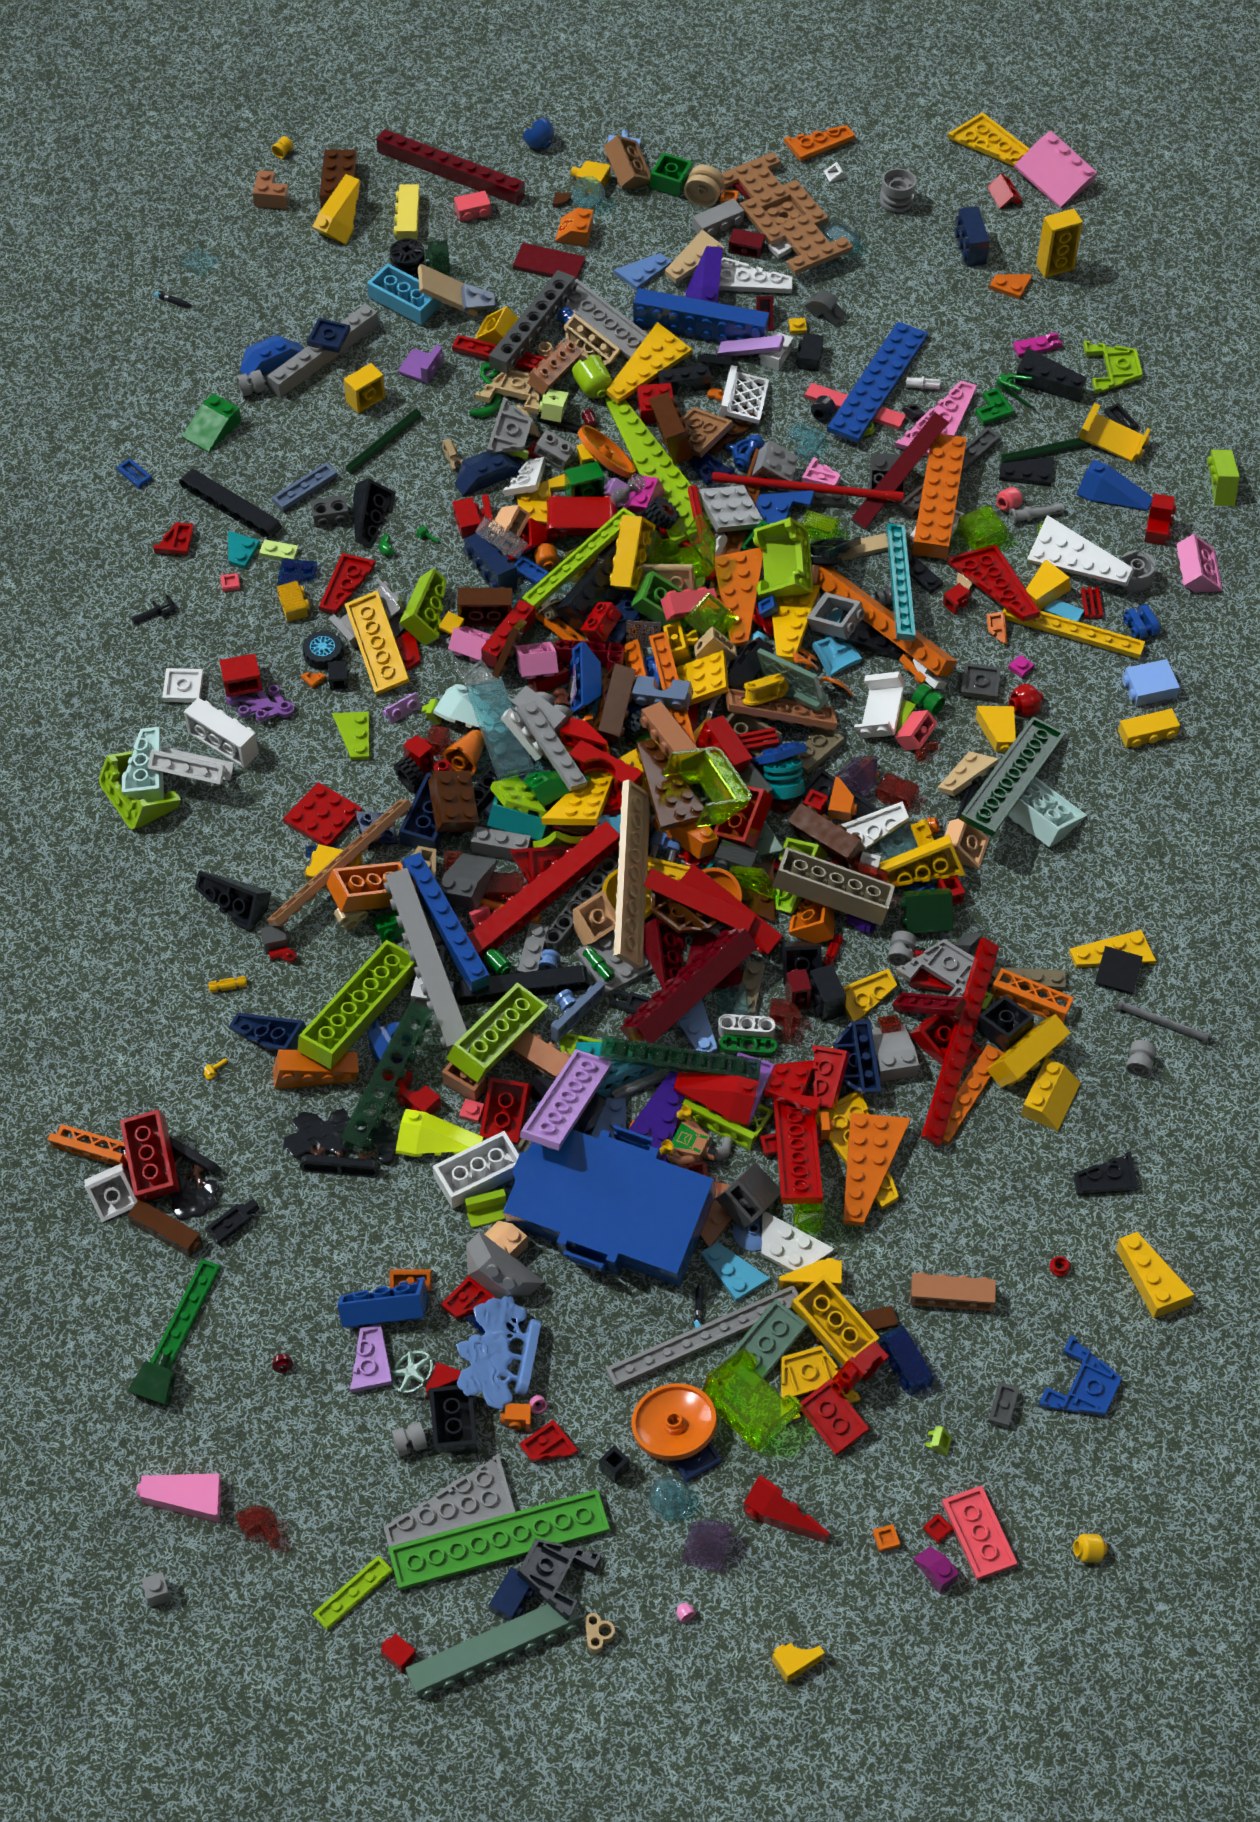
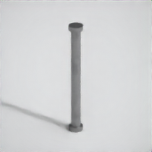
[1116,999,1210,1044]

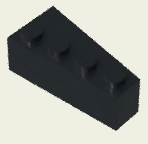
[1015,347,1087,403]

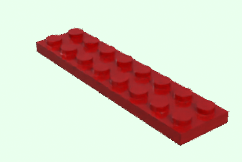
[773,1090,823,1204]

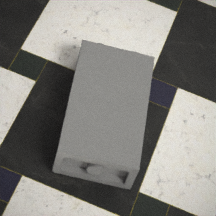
[328,578,404,649]

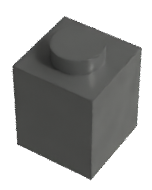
[260,926,291,954]

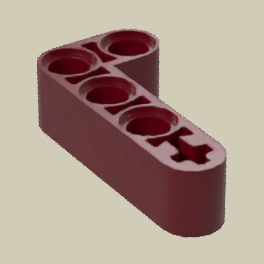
[553,640,624,673]

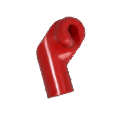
[268,947,297,963]

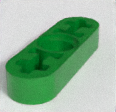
[720,1035,777,1057]

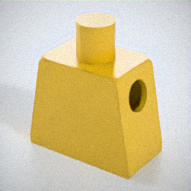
[570,161,611,196]

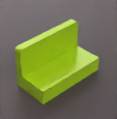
[464,1189,506,1228]

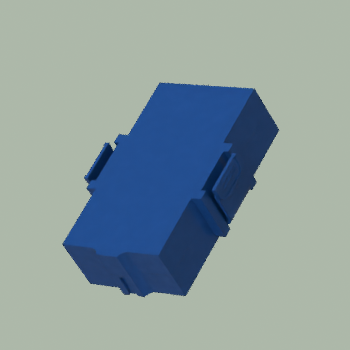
[503,1124,716,1287]

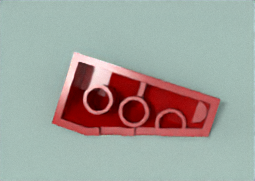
[673,1072,759,1126]
[743,1475,830,1543]

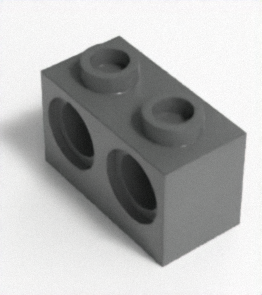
[310,495,349,527]

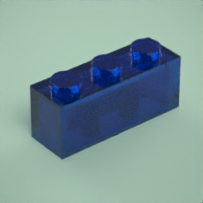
[879,1325,934,1395]

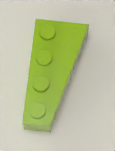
[399,568,446,646]

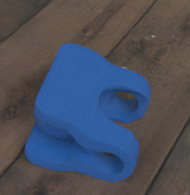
[368,1022,417,1073]

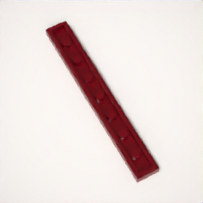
[851,412,949,530]

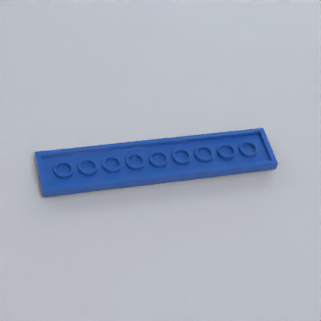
[827,322,928,443]

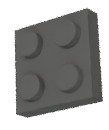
[960,663,1001,701]

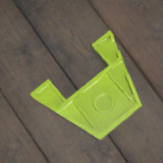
[1083,340,1143,394]

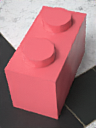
[454,191,491,222]
[895,710,938,750]

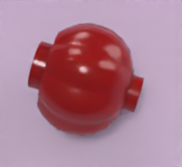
[1009,684,1044,718]

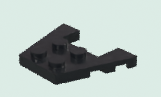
[517,1539,602,1621]

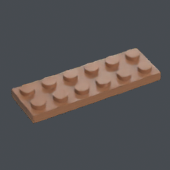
[725,688,838,730]

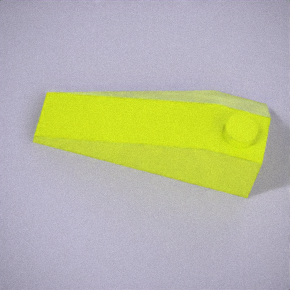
[396,1109,484,1157]

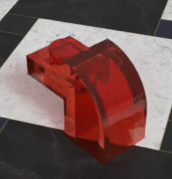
[769,998,801,1043]
[235,1505,280,1550]

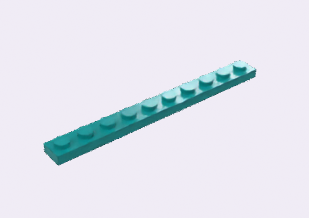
[886,523,916,641]

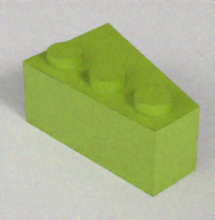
[1207,450,1240,506]

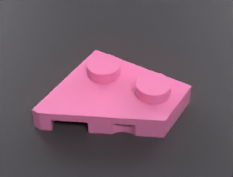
[802,457,841,486]

